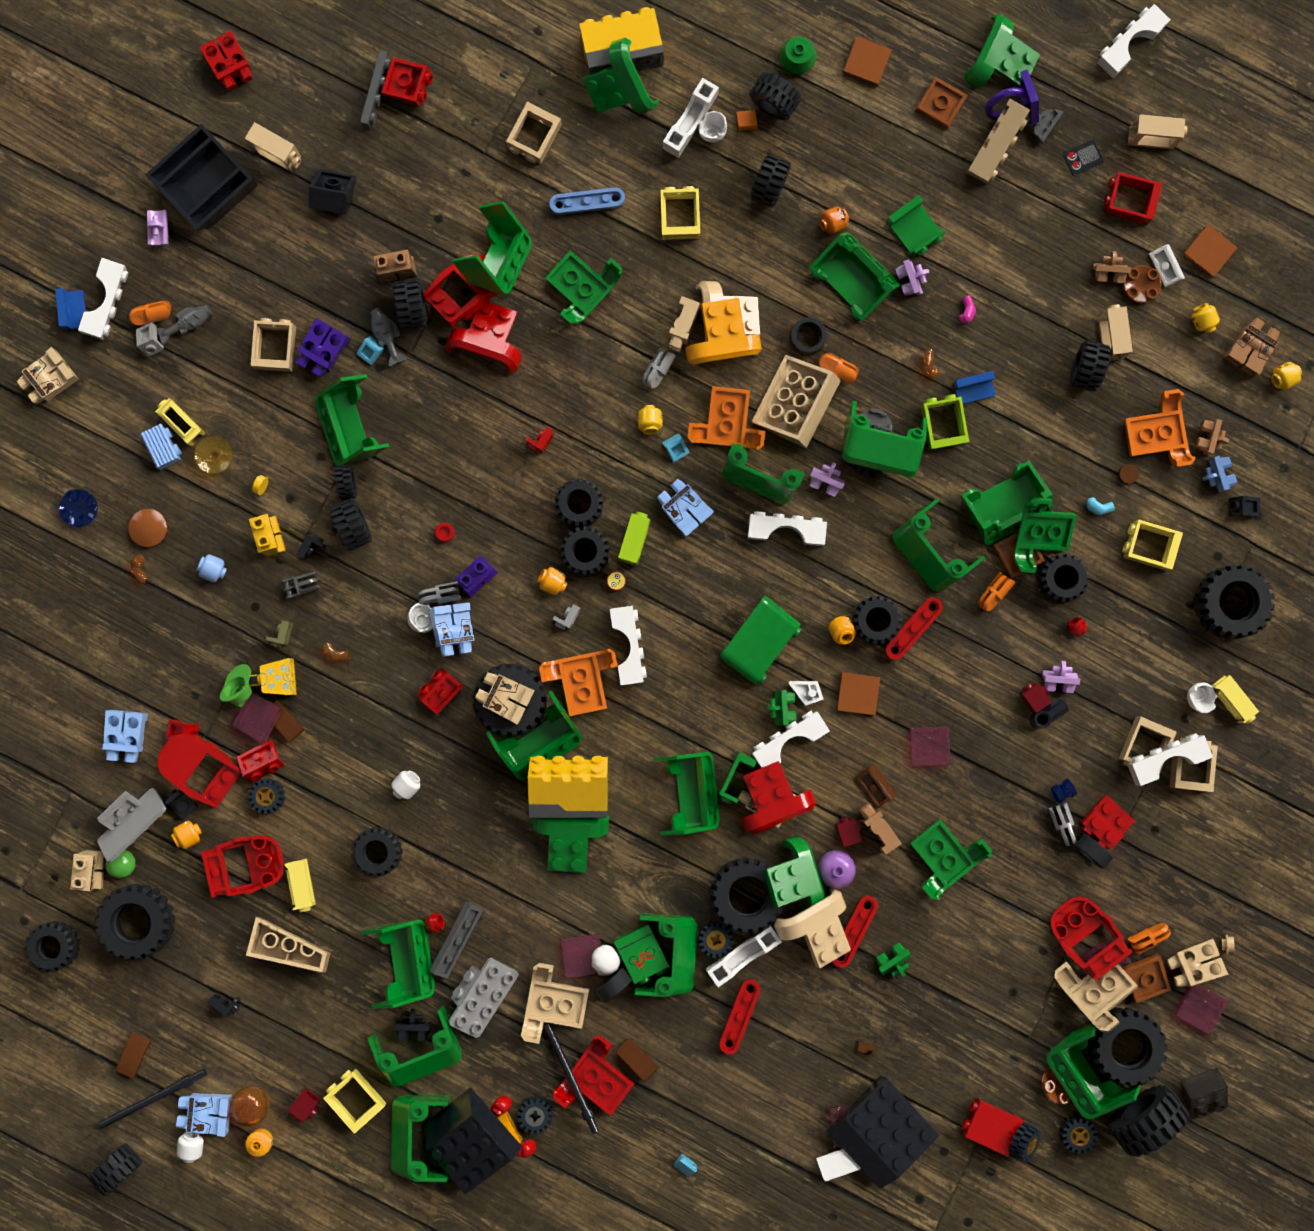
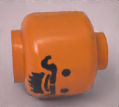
[820,206,849,235]

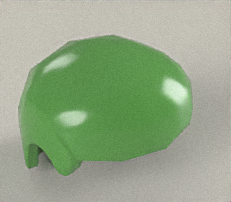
[105,850,135,879]

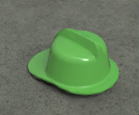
[220,664,252,708]

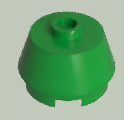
[779,36,817,75]

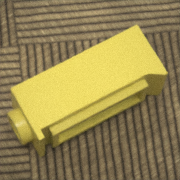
[155,398,206,446]
[1211,675,1259,724]
[284,859,316,912]

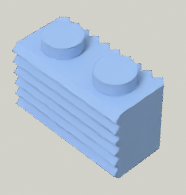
[140,424,182,470]

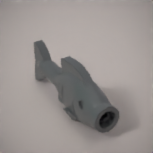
[157,305,213,345]
[370,308,407,367]

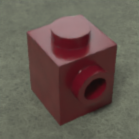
[1019,683,1052,713]
[835,816,863,847]
[288,1088,321,1123]

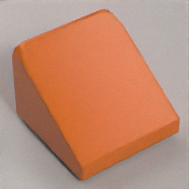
[736,110,757,131]

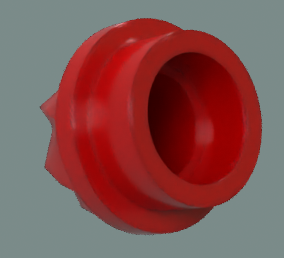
[1067,617,1087,637]
[425,913,444,933]

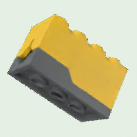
[579,7,664,74]
[528,756,608,818]

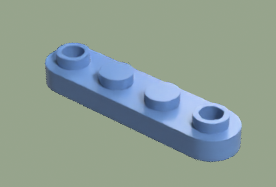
[549,187,625,215]

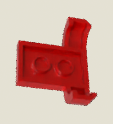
[445,302,522,374]
[740,761,816,835]
[553,1035,635,1116]

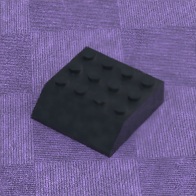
[145,124,258,231]
[826,1076,940,1189]
[424,1087,522,1195]

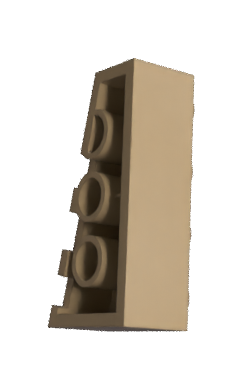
[967,99,1030,184]
[246,917,331,972]

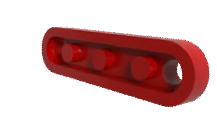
[885,597,943,660]
[832,895,878,968]
[719,979,760,1054]

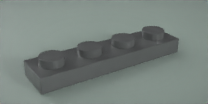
[360,50,391,130]
[430,902,484,979]

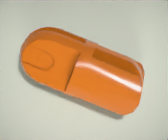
[129,301,171,326]
[819,353,859,384]
[978,572,1015,611]
[1127,923,1171,956]

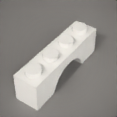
[1097,4,1170,78]
[663,78,719,158]
[78,258,128,340]
[747,512,827,547]
[610,606,647,686]
[752,711,830,768]
[1127,733,1213,786]
[706,925,782,987]

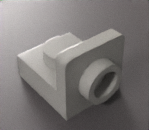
[136,322,164,356]
[553,604,581,630]

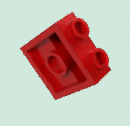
[381,57,433,107]
[1079,794,1135,850]

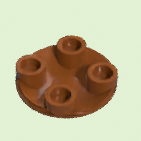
[1123,265,1162,303]
[128,509,168,547]
[1042,1067,1071,1104]

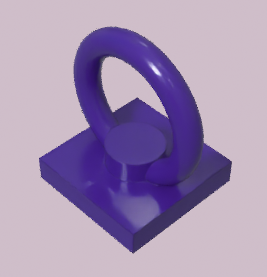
[985,70,1039,125]

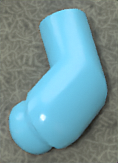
[1086,498,1115,515]

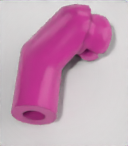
[959,295,976,324]

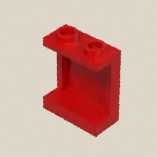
[961,1097,1024,1157]

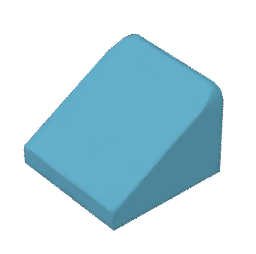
[356,336,385,365]
[662,434,690,462]
[674,1154,697,1177]

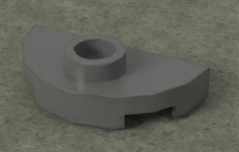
[1033,109,1063,144]
[860,408,893,433]

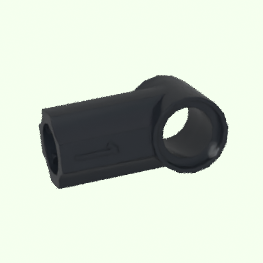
[1029,697,1069,729]

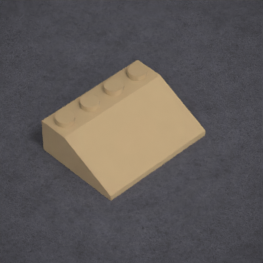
[752,355,841,448]

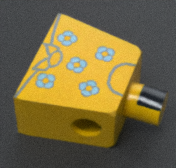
[250,658,297,695]

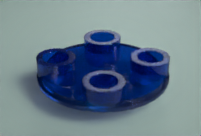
[59,489,98,527]

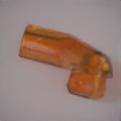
[924,350,939,378]
[131,554,149,584]
[322,643,350,662]

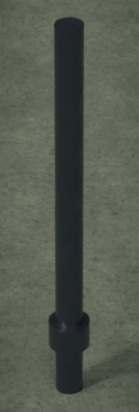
[543,1023,599,1134]
[99,1069,207,1129]

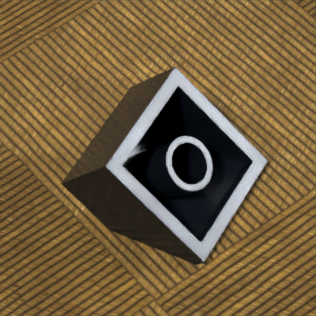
[309,169,356,214]

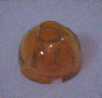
[229,1085,270,1127]

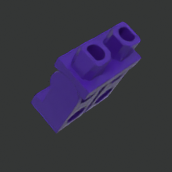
[296,318,351,377]
[455,556,498,597]

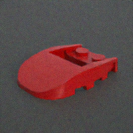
[423,254,498,329]
[157,732,242,808]
[201,835,284,898]
[1051,897,1132,982]

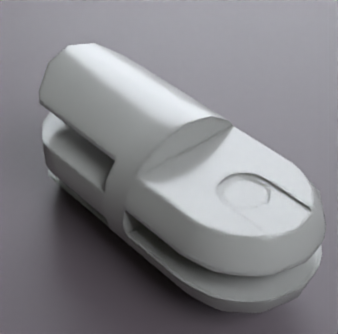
[643,348,676,389]
[418,581,461,605]
[1048,802,1077,846]

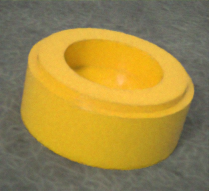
[252,475,268,495]

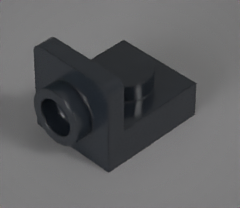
[1229,496,1260,517]
[296,534,327,560]
[164,789,198,819]
[207,994,241,1017]

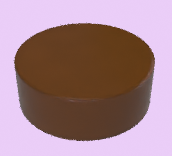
[1118,464,1139,484]

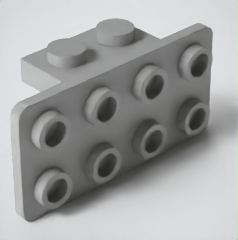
[97,788,166,863]
[448,958,519,1038]

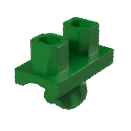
[765,690,796,725]
[876,943,912,978]

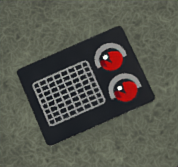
[1063,139,1104,175]

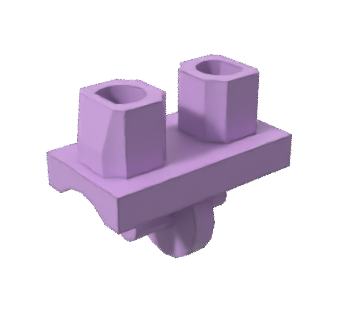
[147,210,168,246]
[896,259,930,296]
[809,462,845,497]
[1042,661,1080,693]

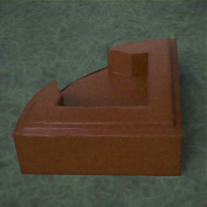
[855,1040,876,1054]

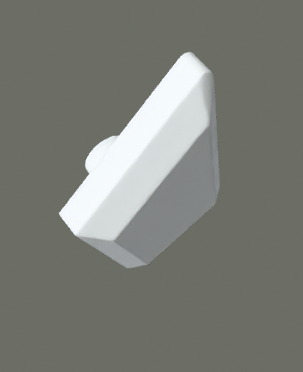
[788,681,823,706]

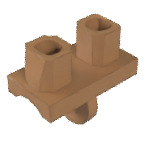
[1092,251,1131,283]
[1195,419,1229,456]

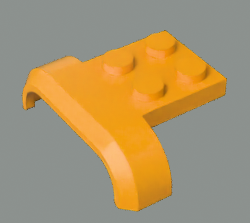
[685,298,762,366]

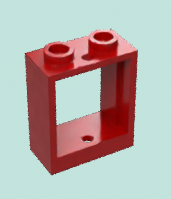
[1103,172,1162,225]

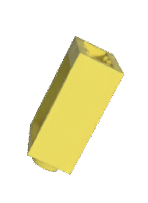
[660,186,700,240]
[1122,520,1183,571]
[323,1069,386,1134]

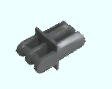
[281,571,321,599]

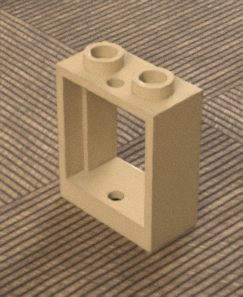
[506,102,562,164]
[1128,115,1187,149]
[245,122,301,172]
[1098,305,1133,361]
[251,318,296,372]
[1119,717,1177,774]
[1169,738,1218,792]

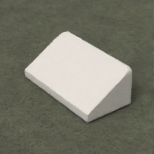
[1149,244,1185,288]
[816,1149,861,1181]

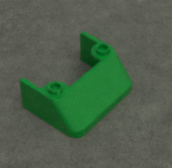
[452,201,532,295]
[315,374,390,466]
[842,401,927,477]
[892,498,986,592]
[486,691,583,780]
[653,752,719,836]
[635,913,697,997]
[361,920,435,1009]
[367,1005,462,1086]
[1047,1023,1141,1119]
[391,1095,451,1182]

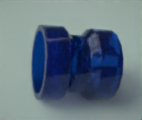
[1050,778,1077,804]

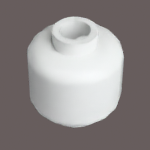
[391,771,420,799]
[177,1132,204,1163]

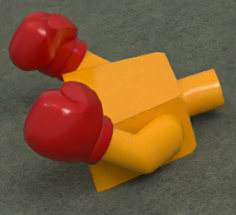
[489,1095,536,1158]

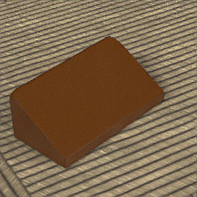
[855,764,896,808]

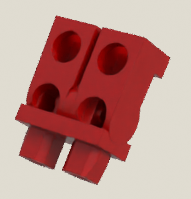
[199,31,253,91]

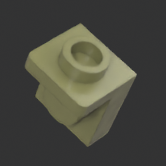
[265,620,294,648]

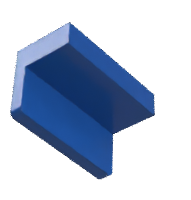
[55,288,86,331]
[953,371,996,404]

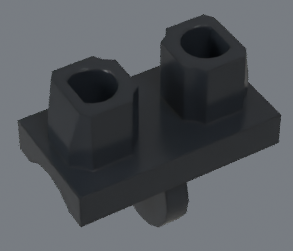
[394,1009,431,1041]

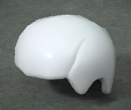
[698,111,727,143]
[407,603,433,633]
[1187,682,1217,713]
[592,945,621,976]

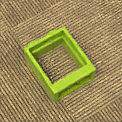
[921,394,969,450]
[618,512,650,566]

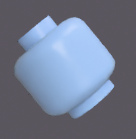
[196,554,227,583]

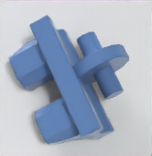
[1202,456,1237,493]

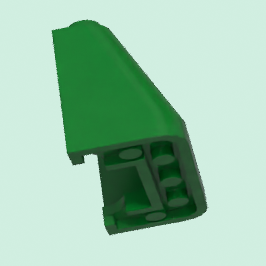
[809,232,900,321]
[722,442,805,504]
[961,461,1053,545]
[718,596,801,685]

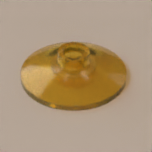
[194,436,233,474]

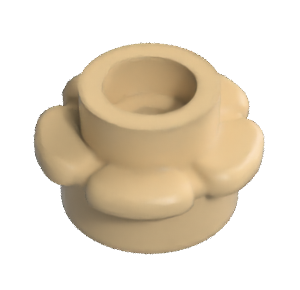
[1221,935,1235,954]

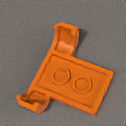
[688,386,765,450]
[1124,389,1195,467]
[539,649,618,716]

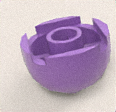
[817,850,856,889]

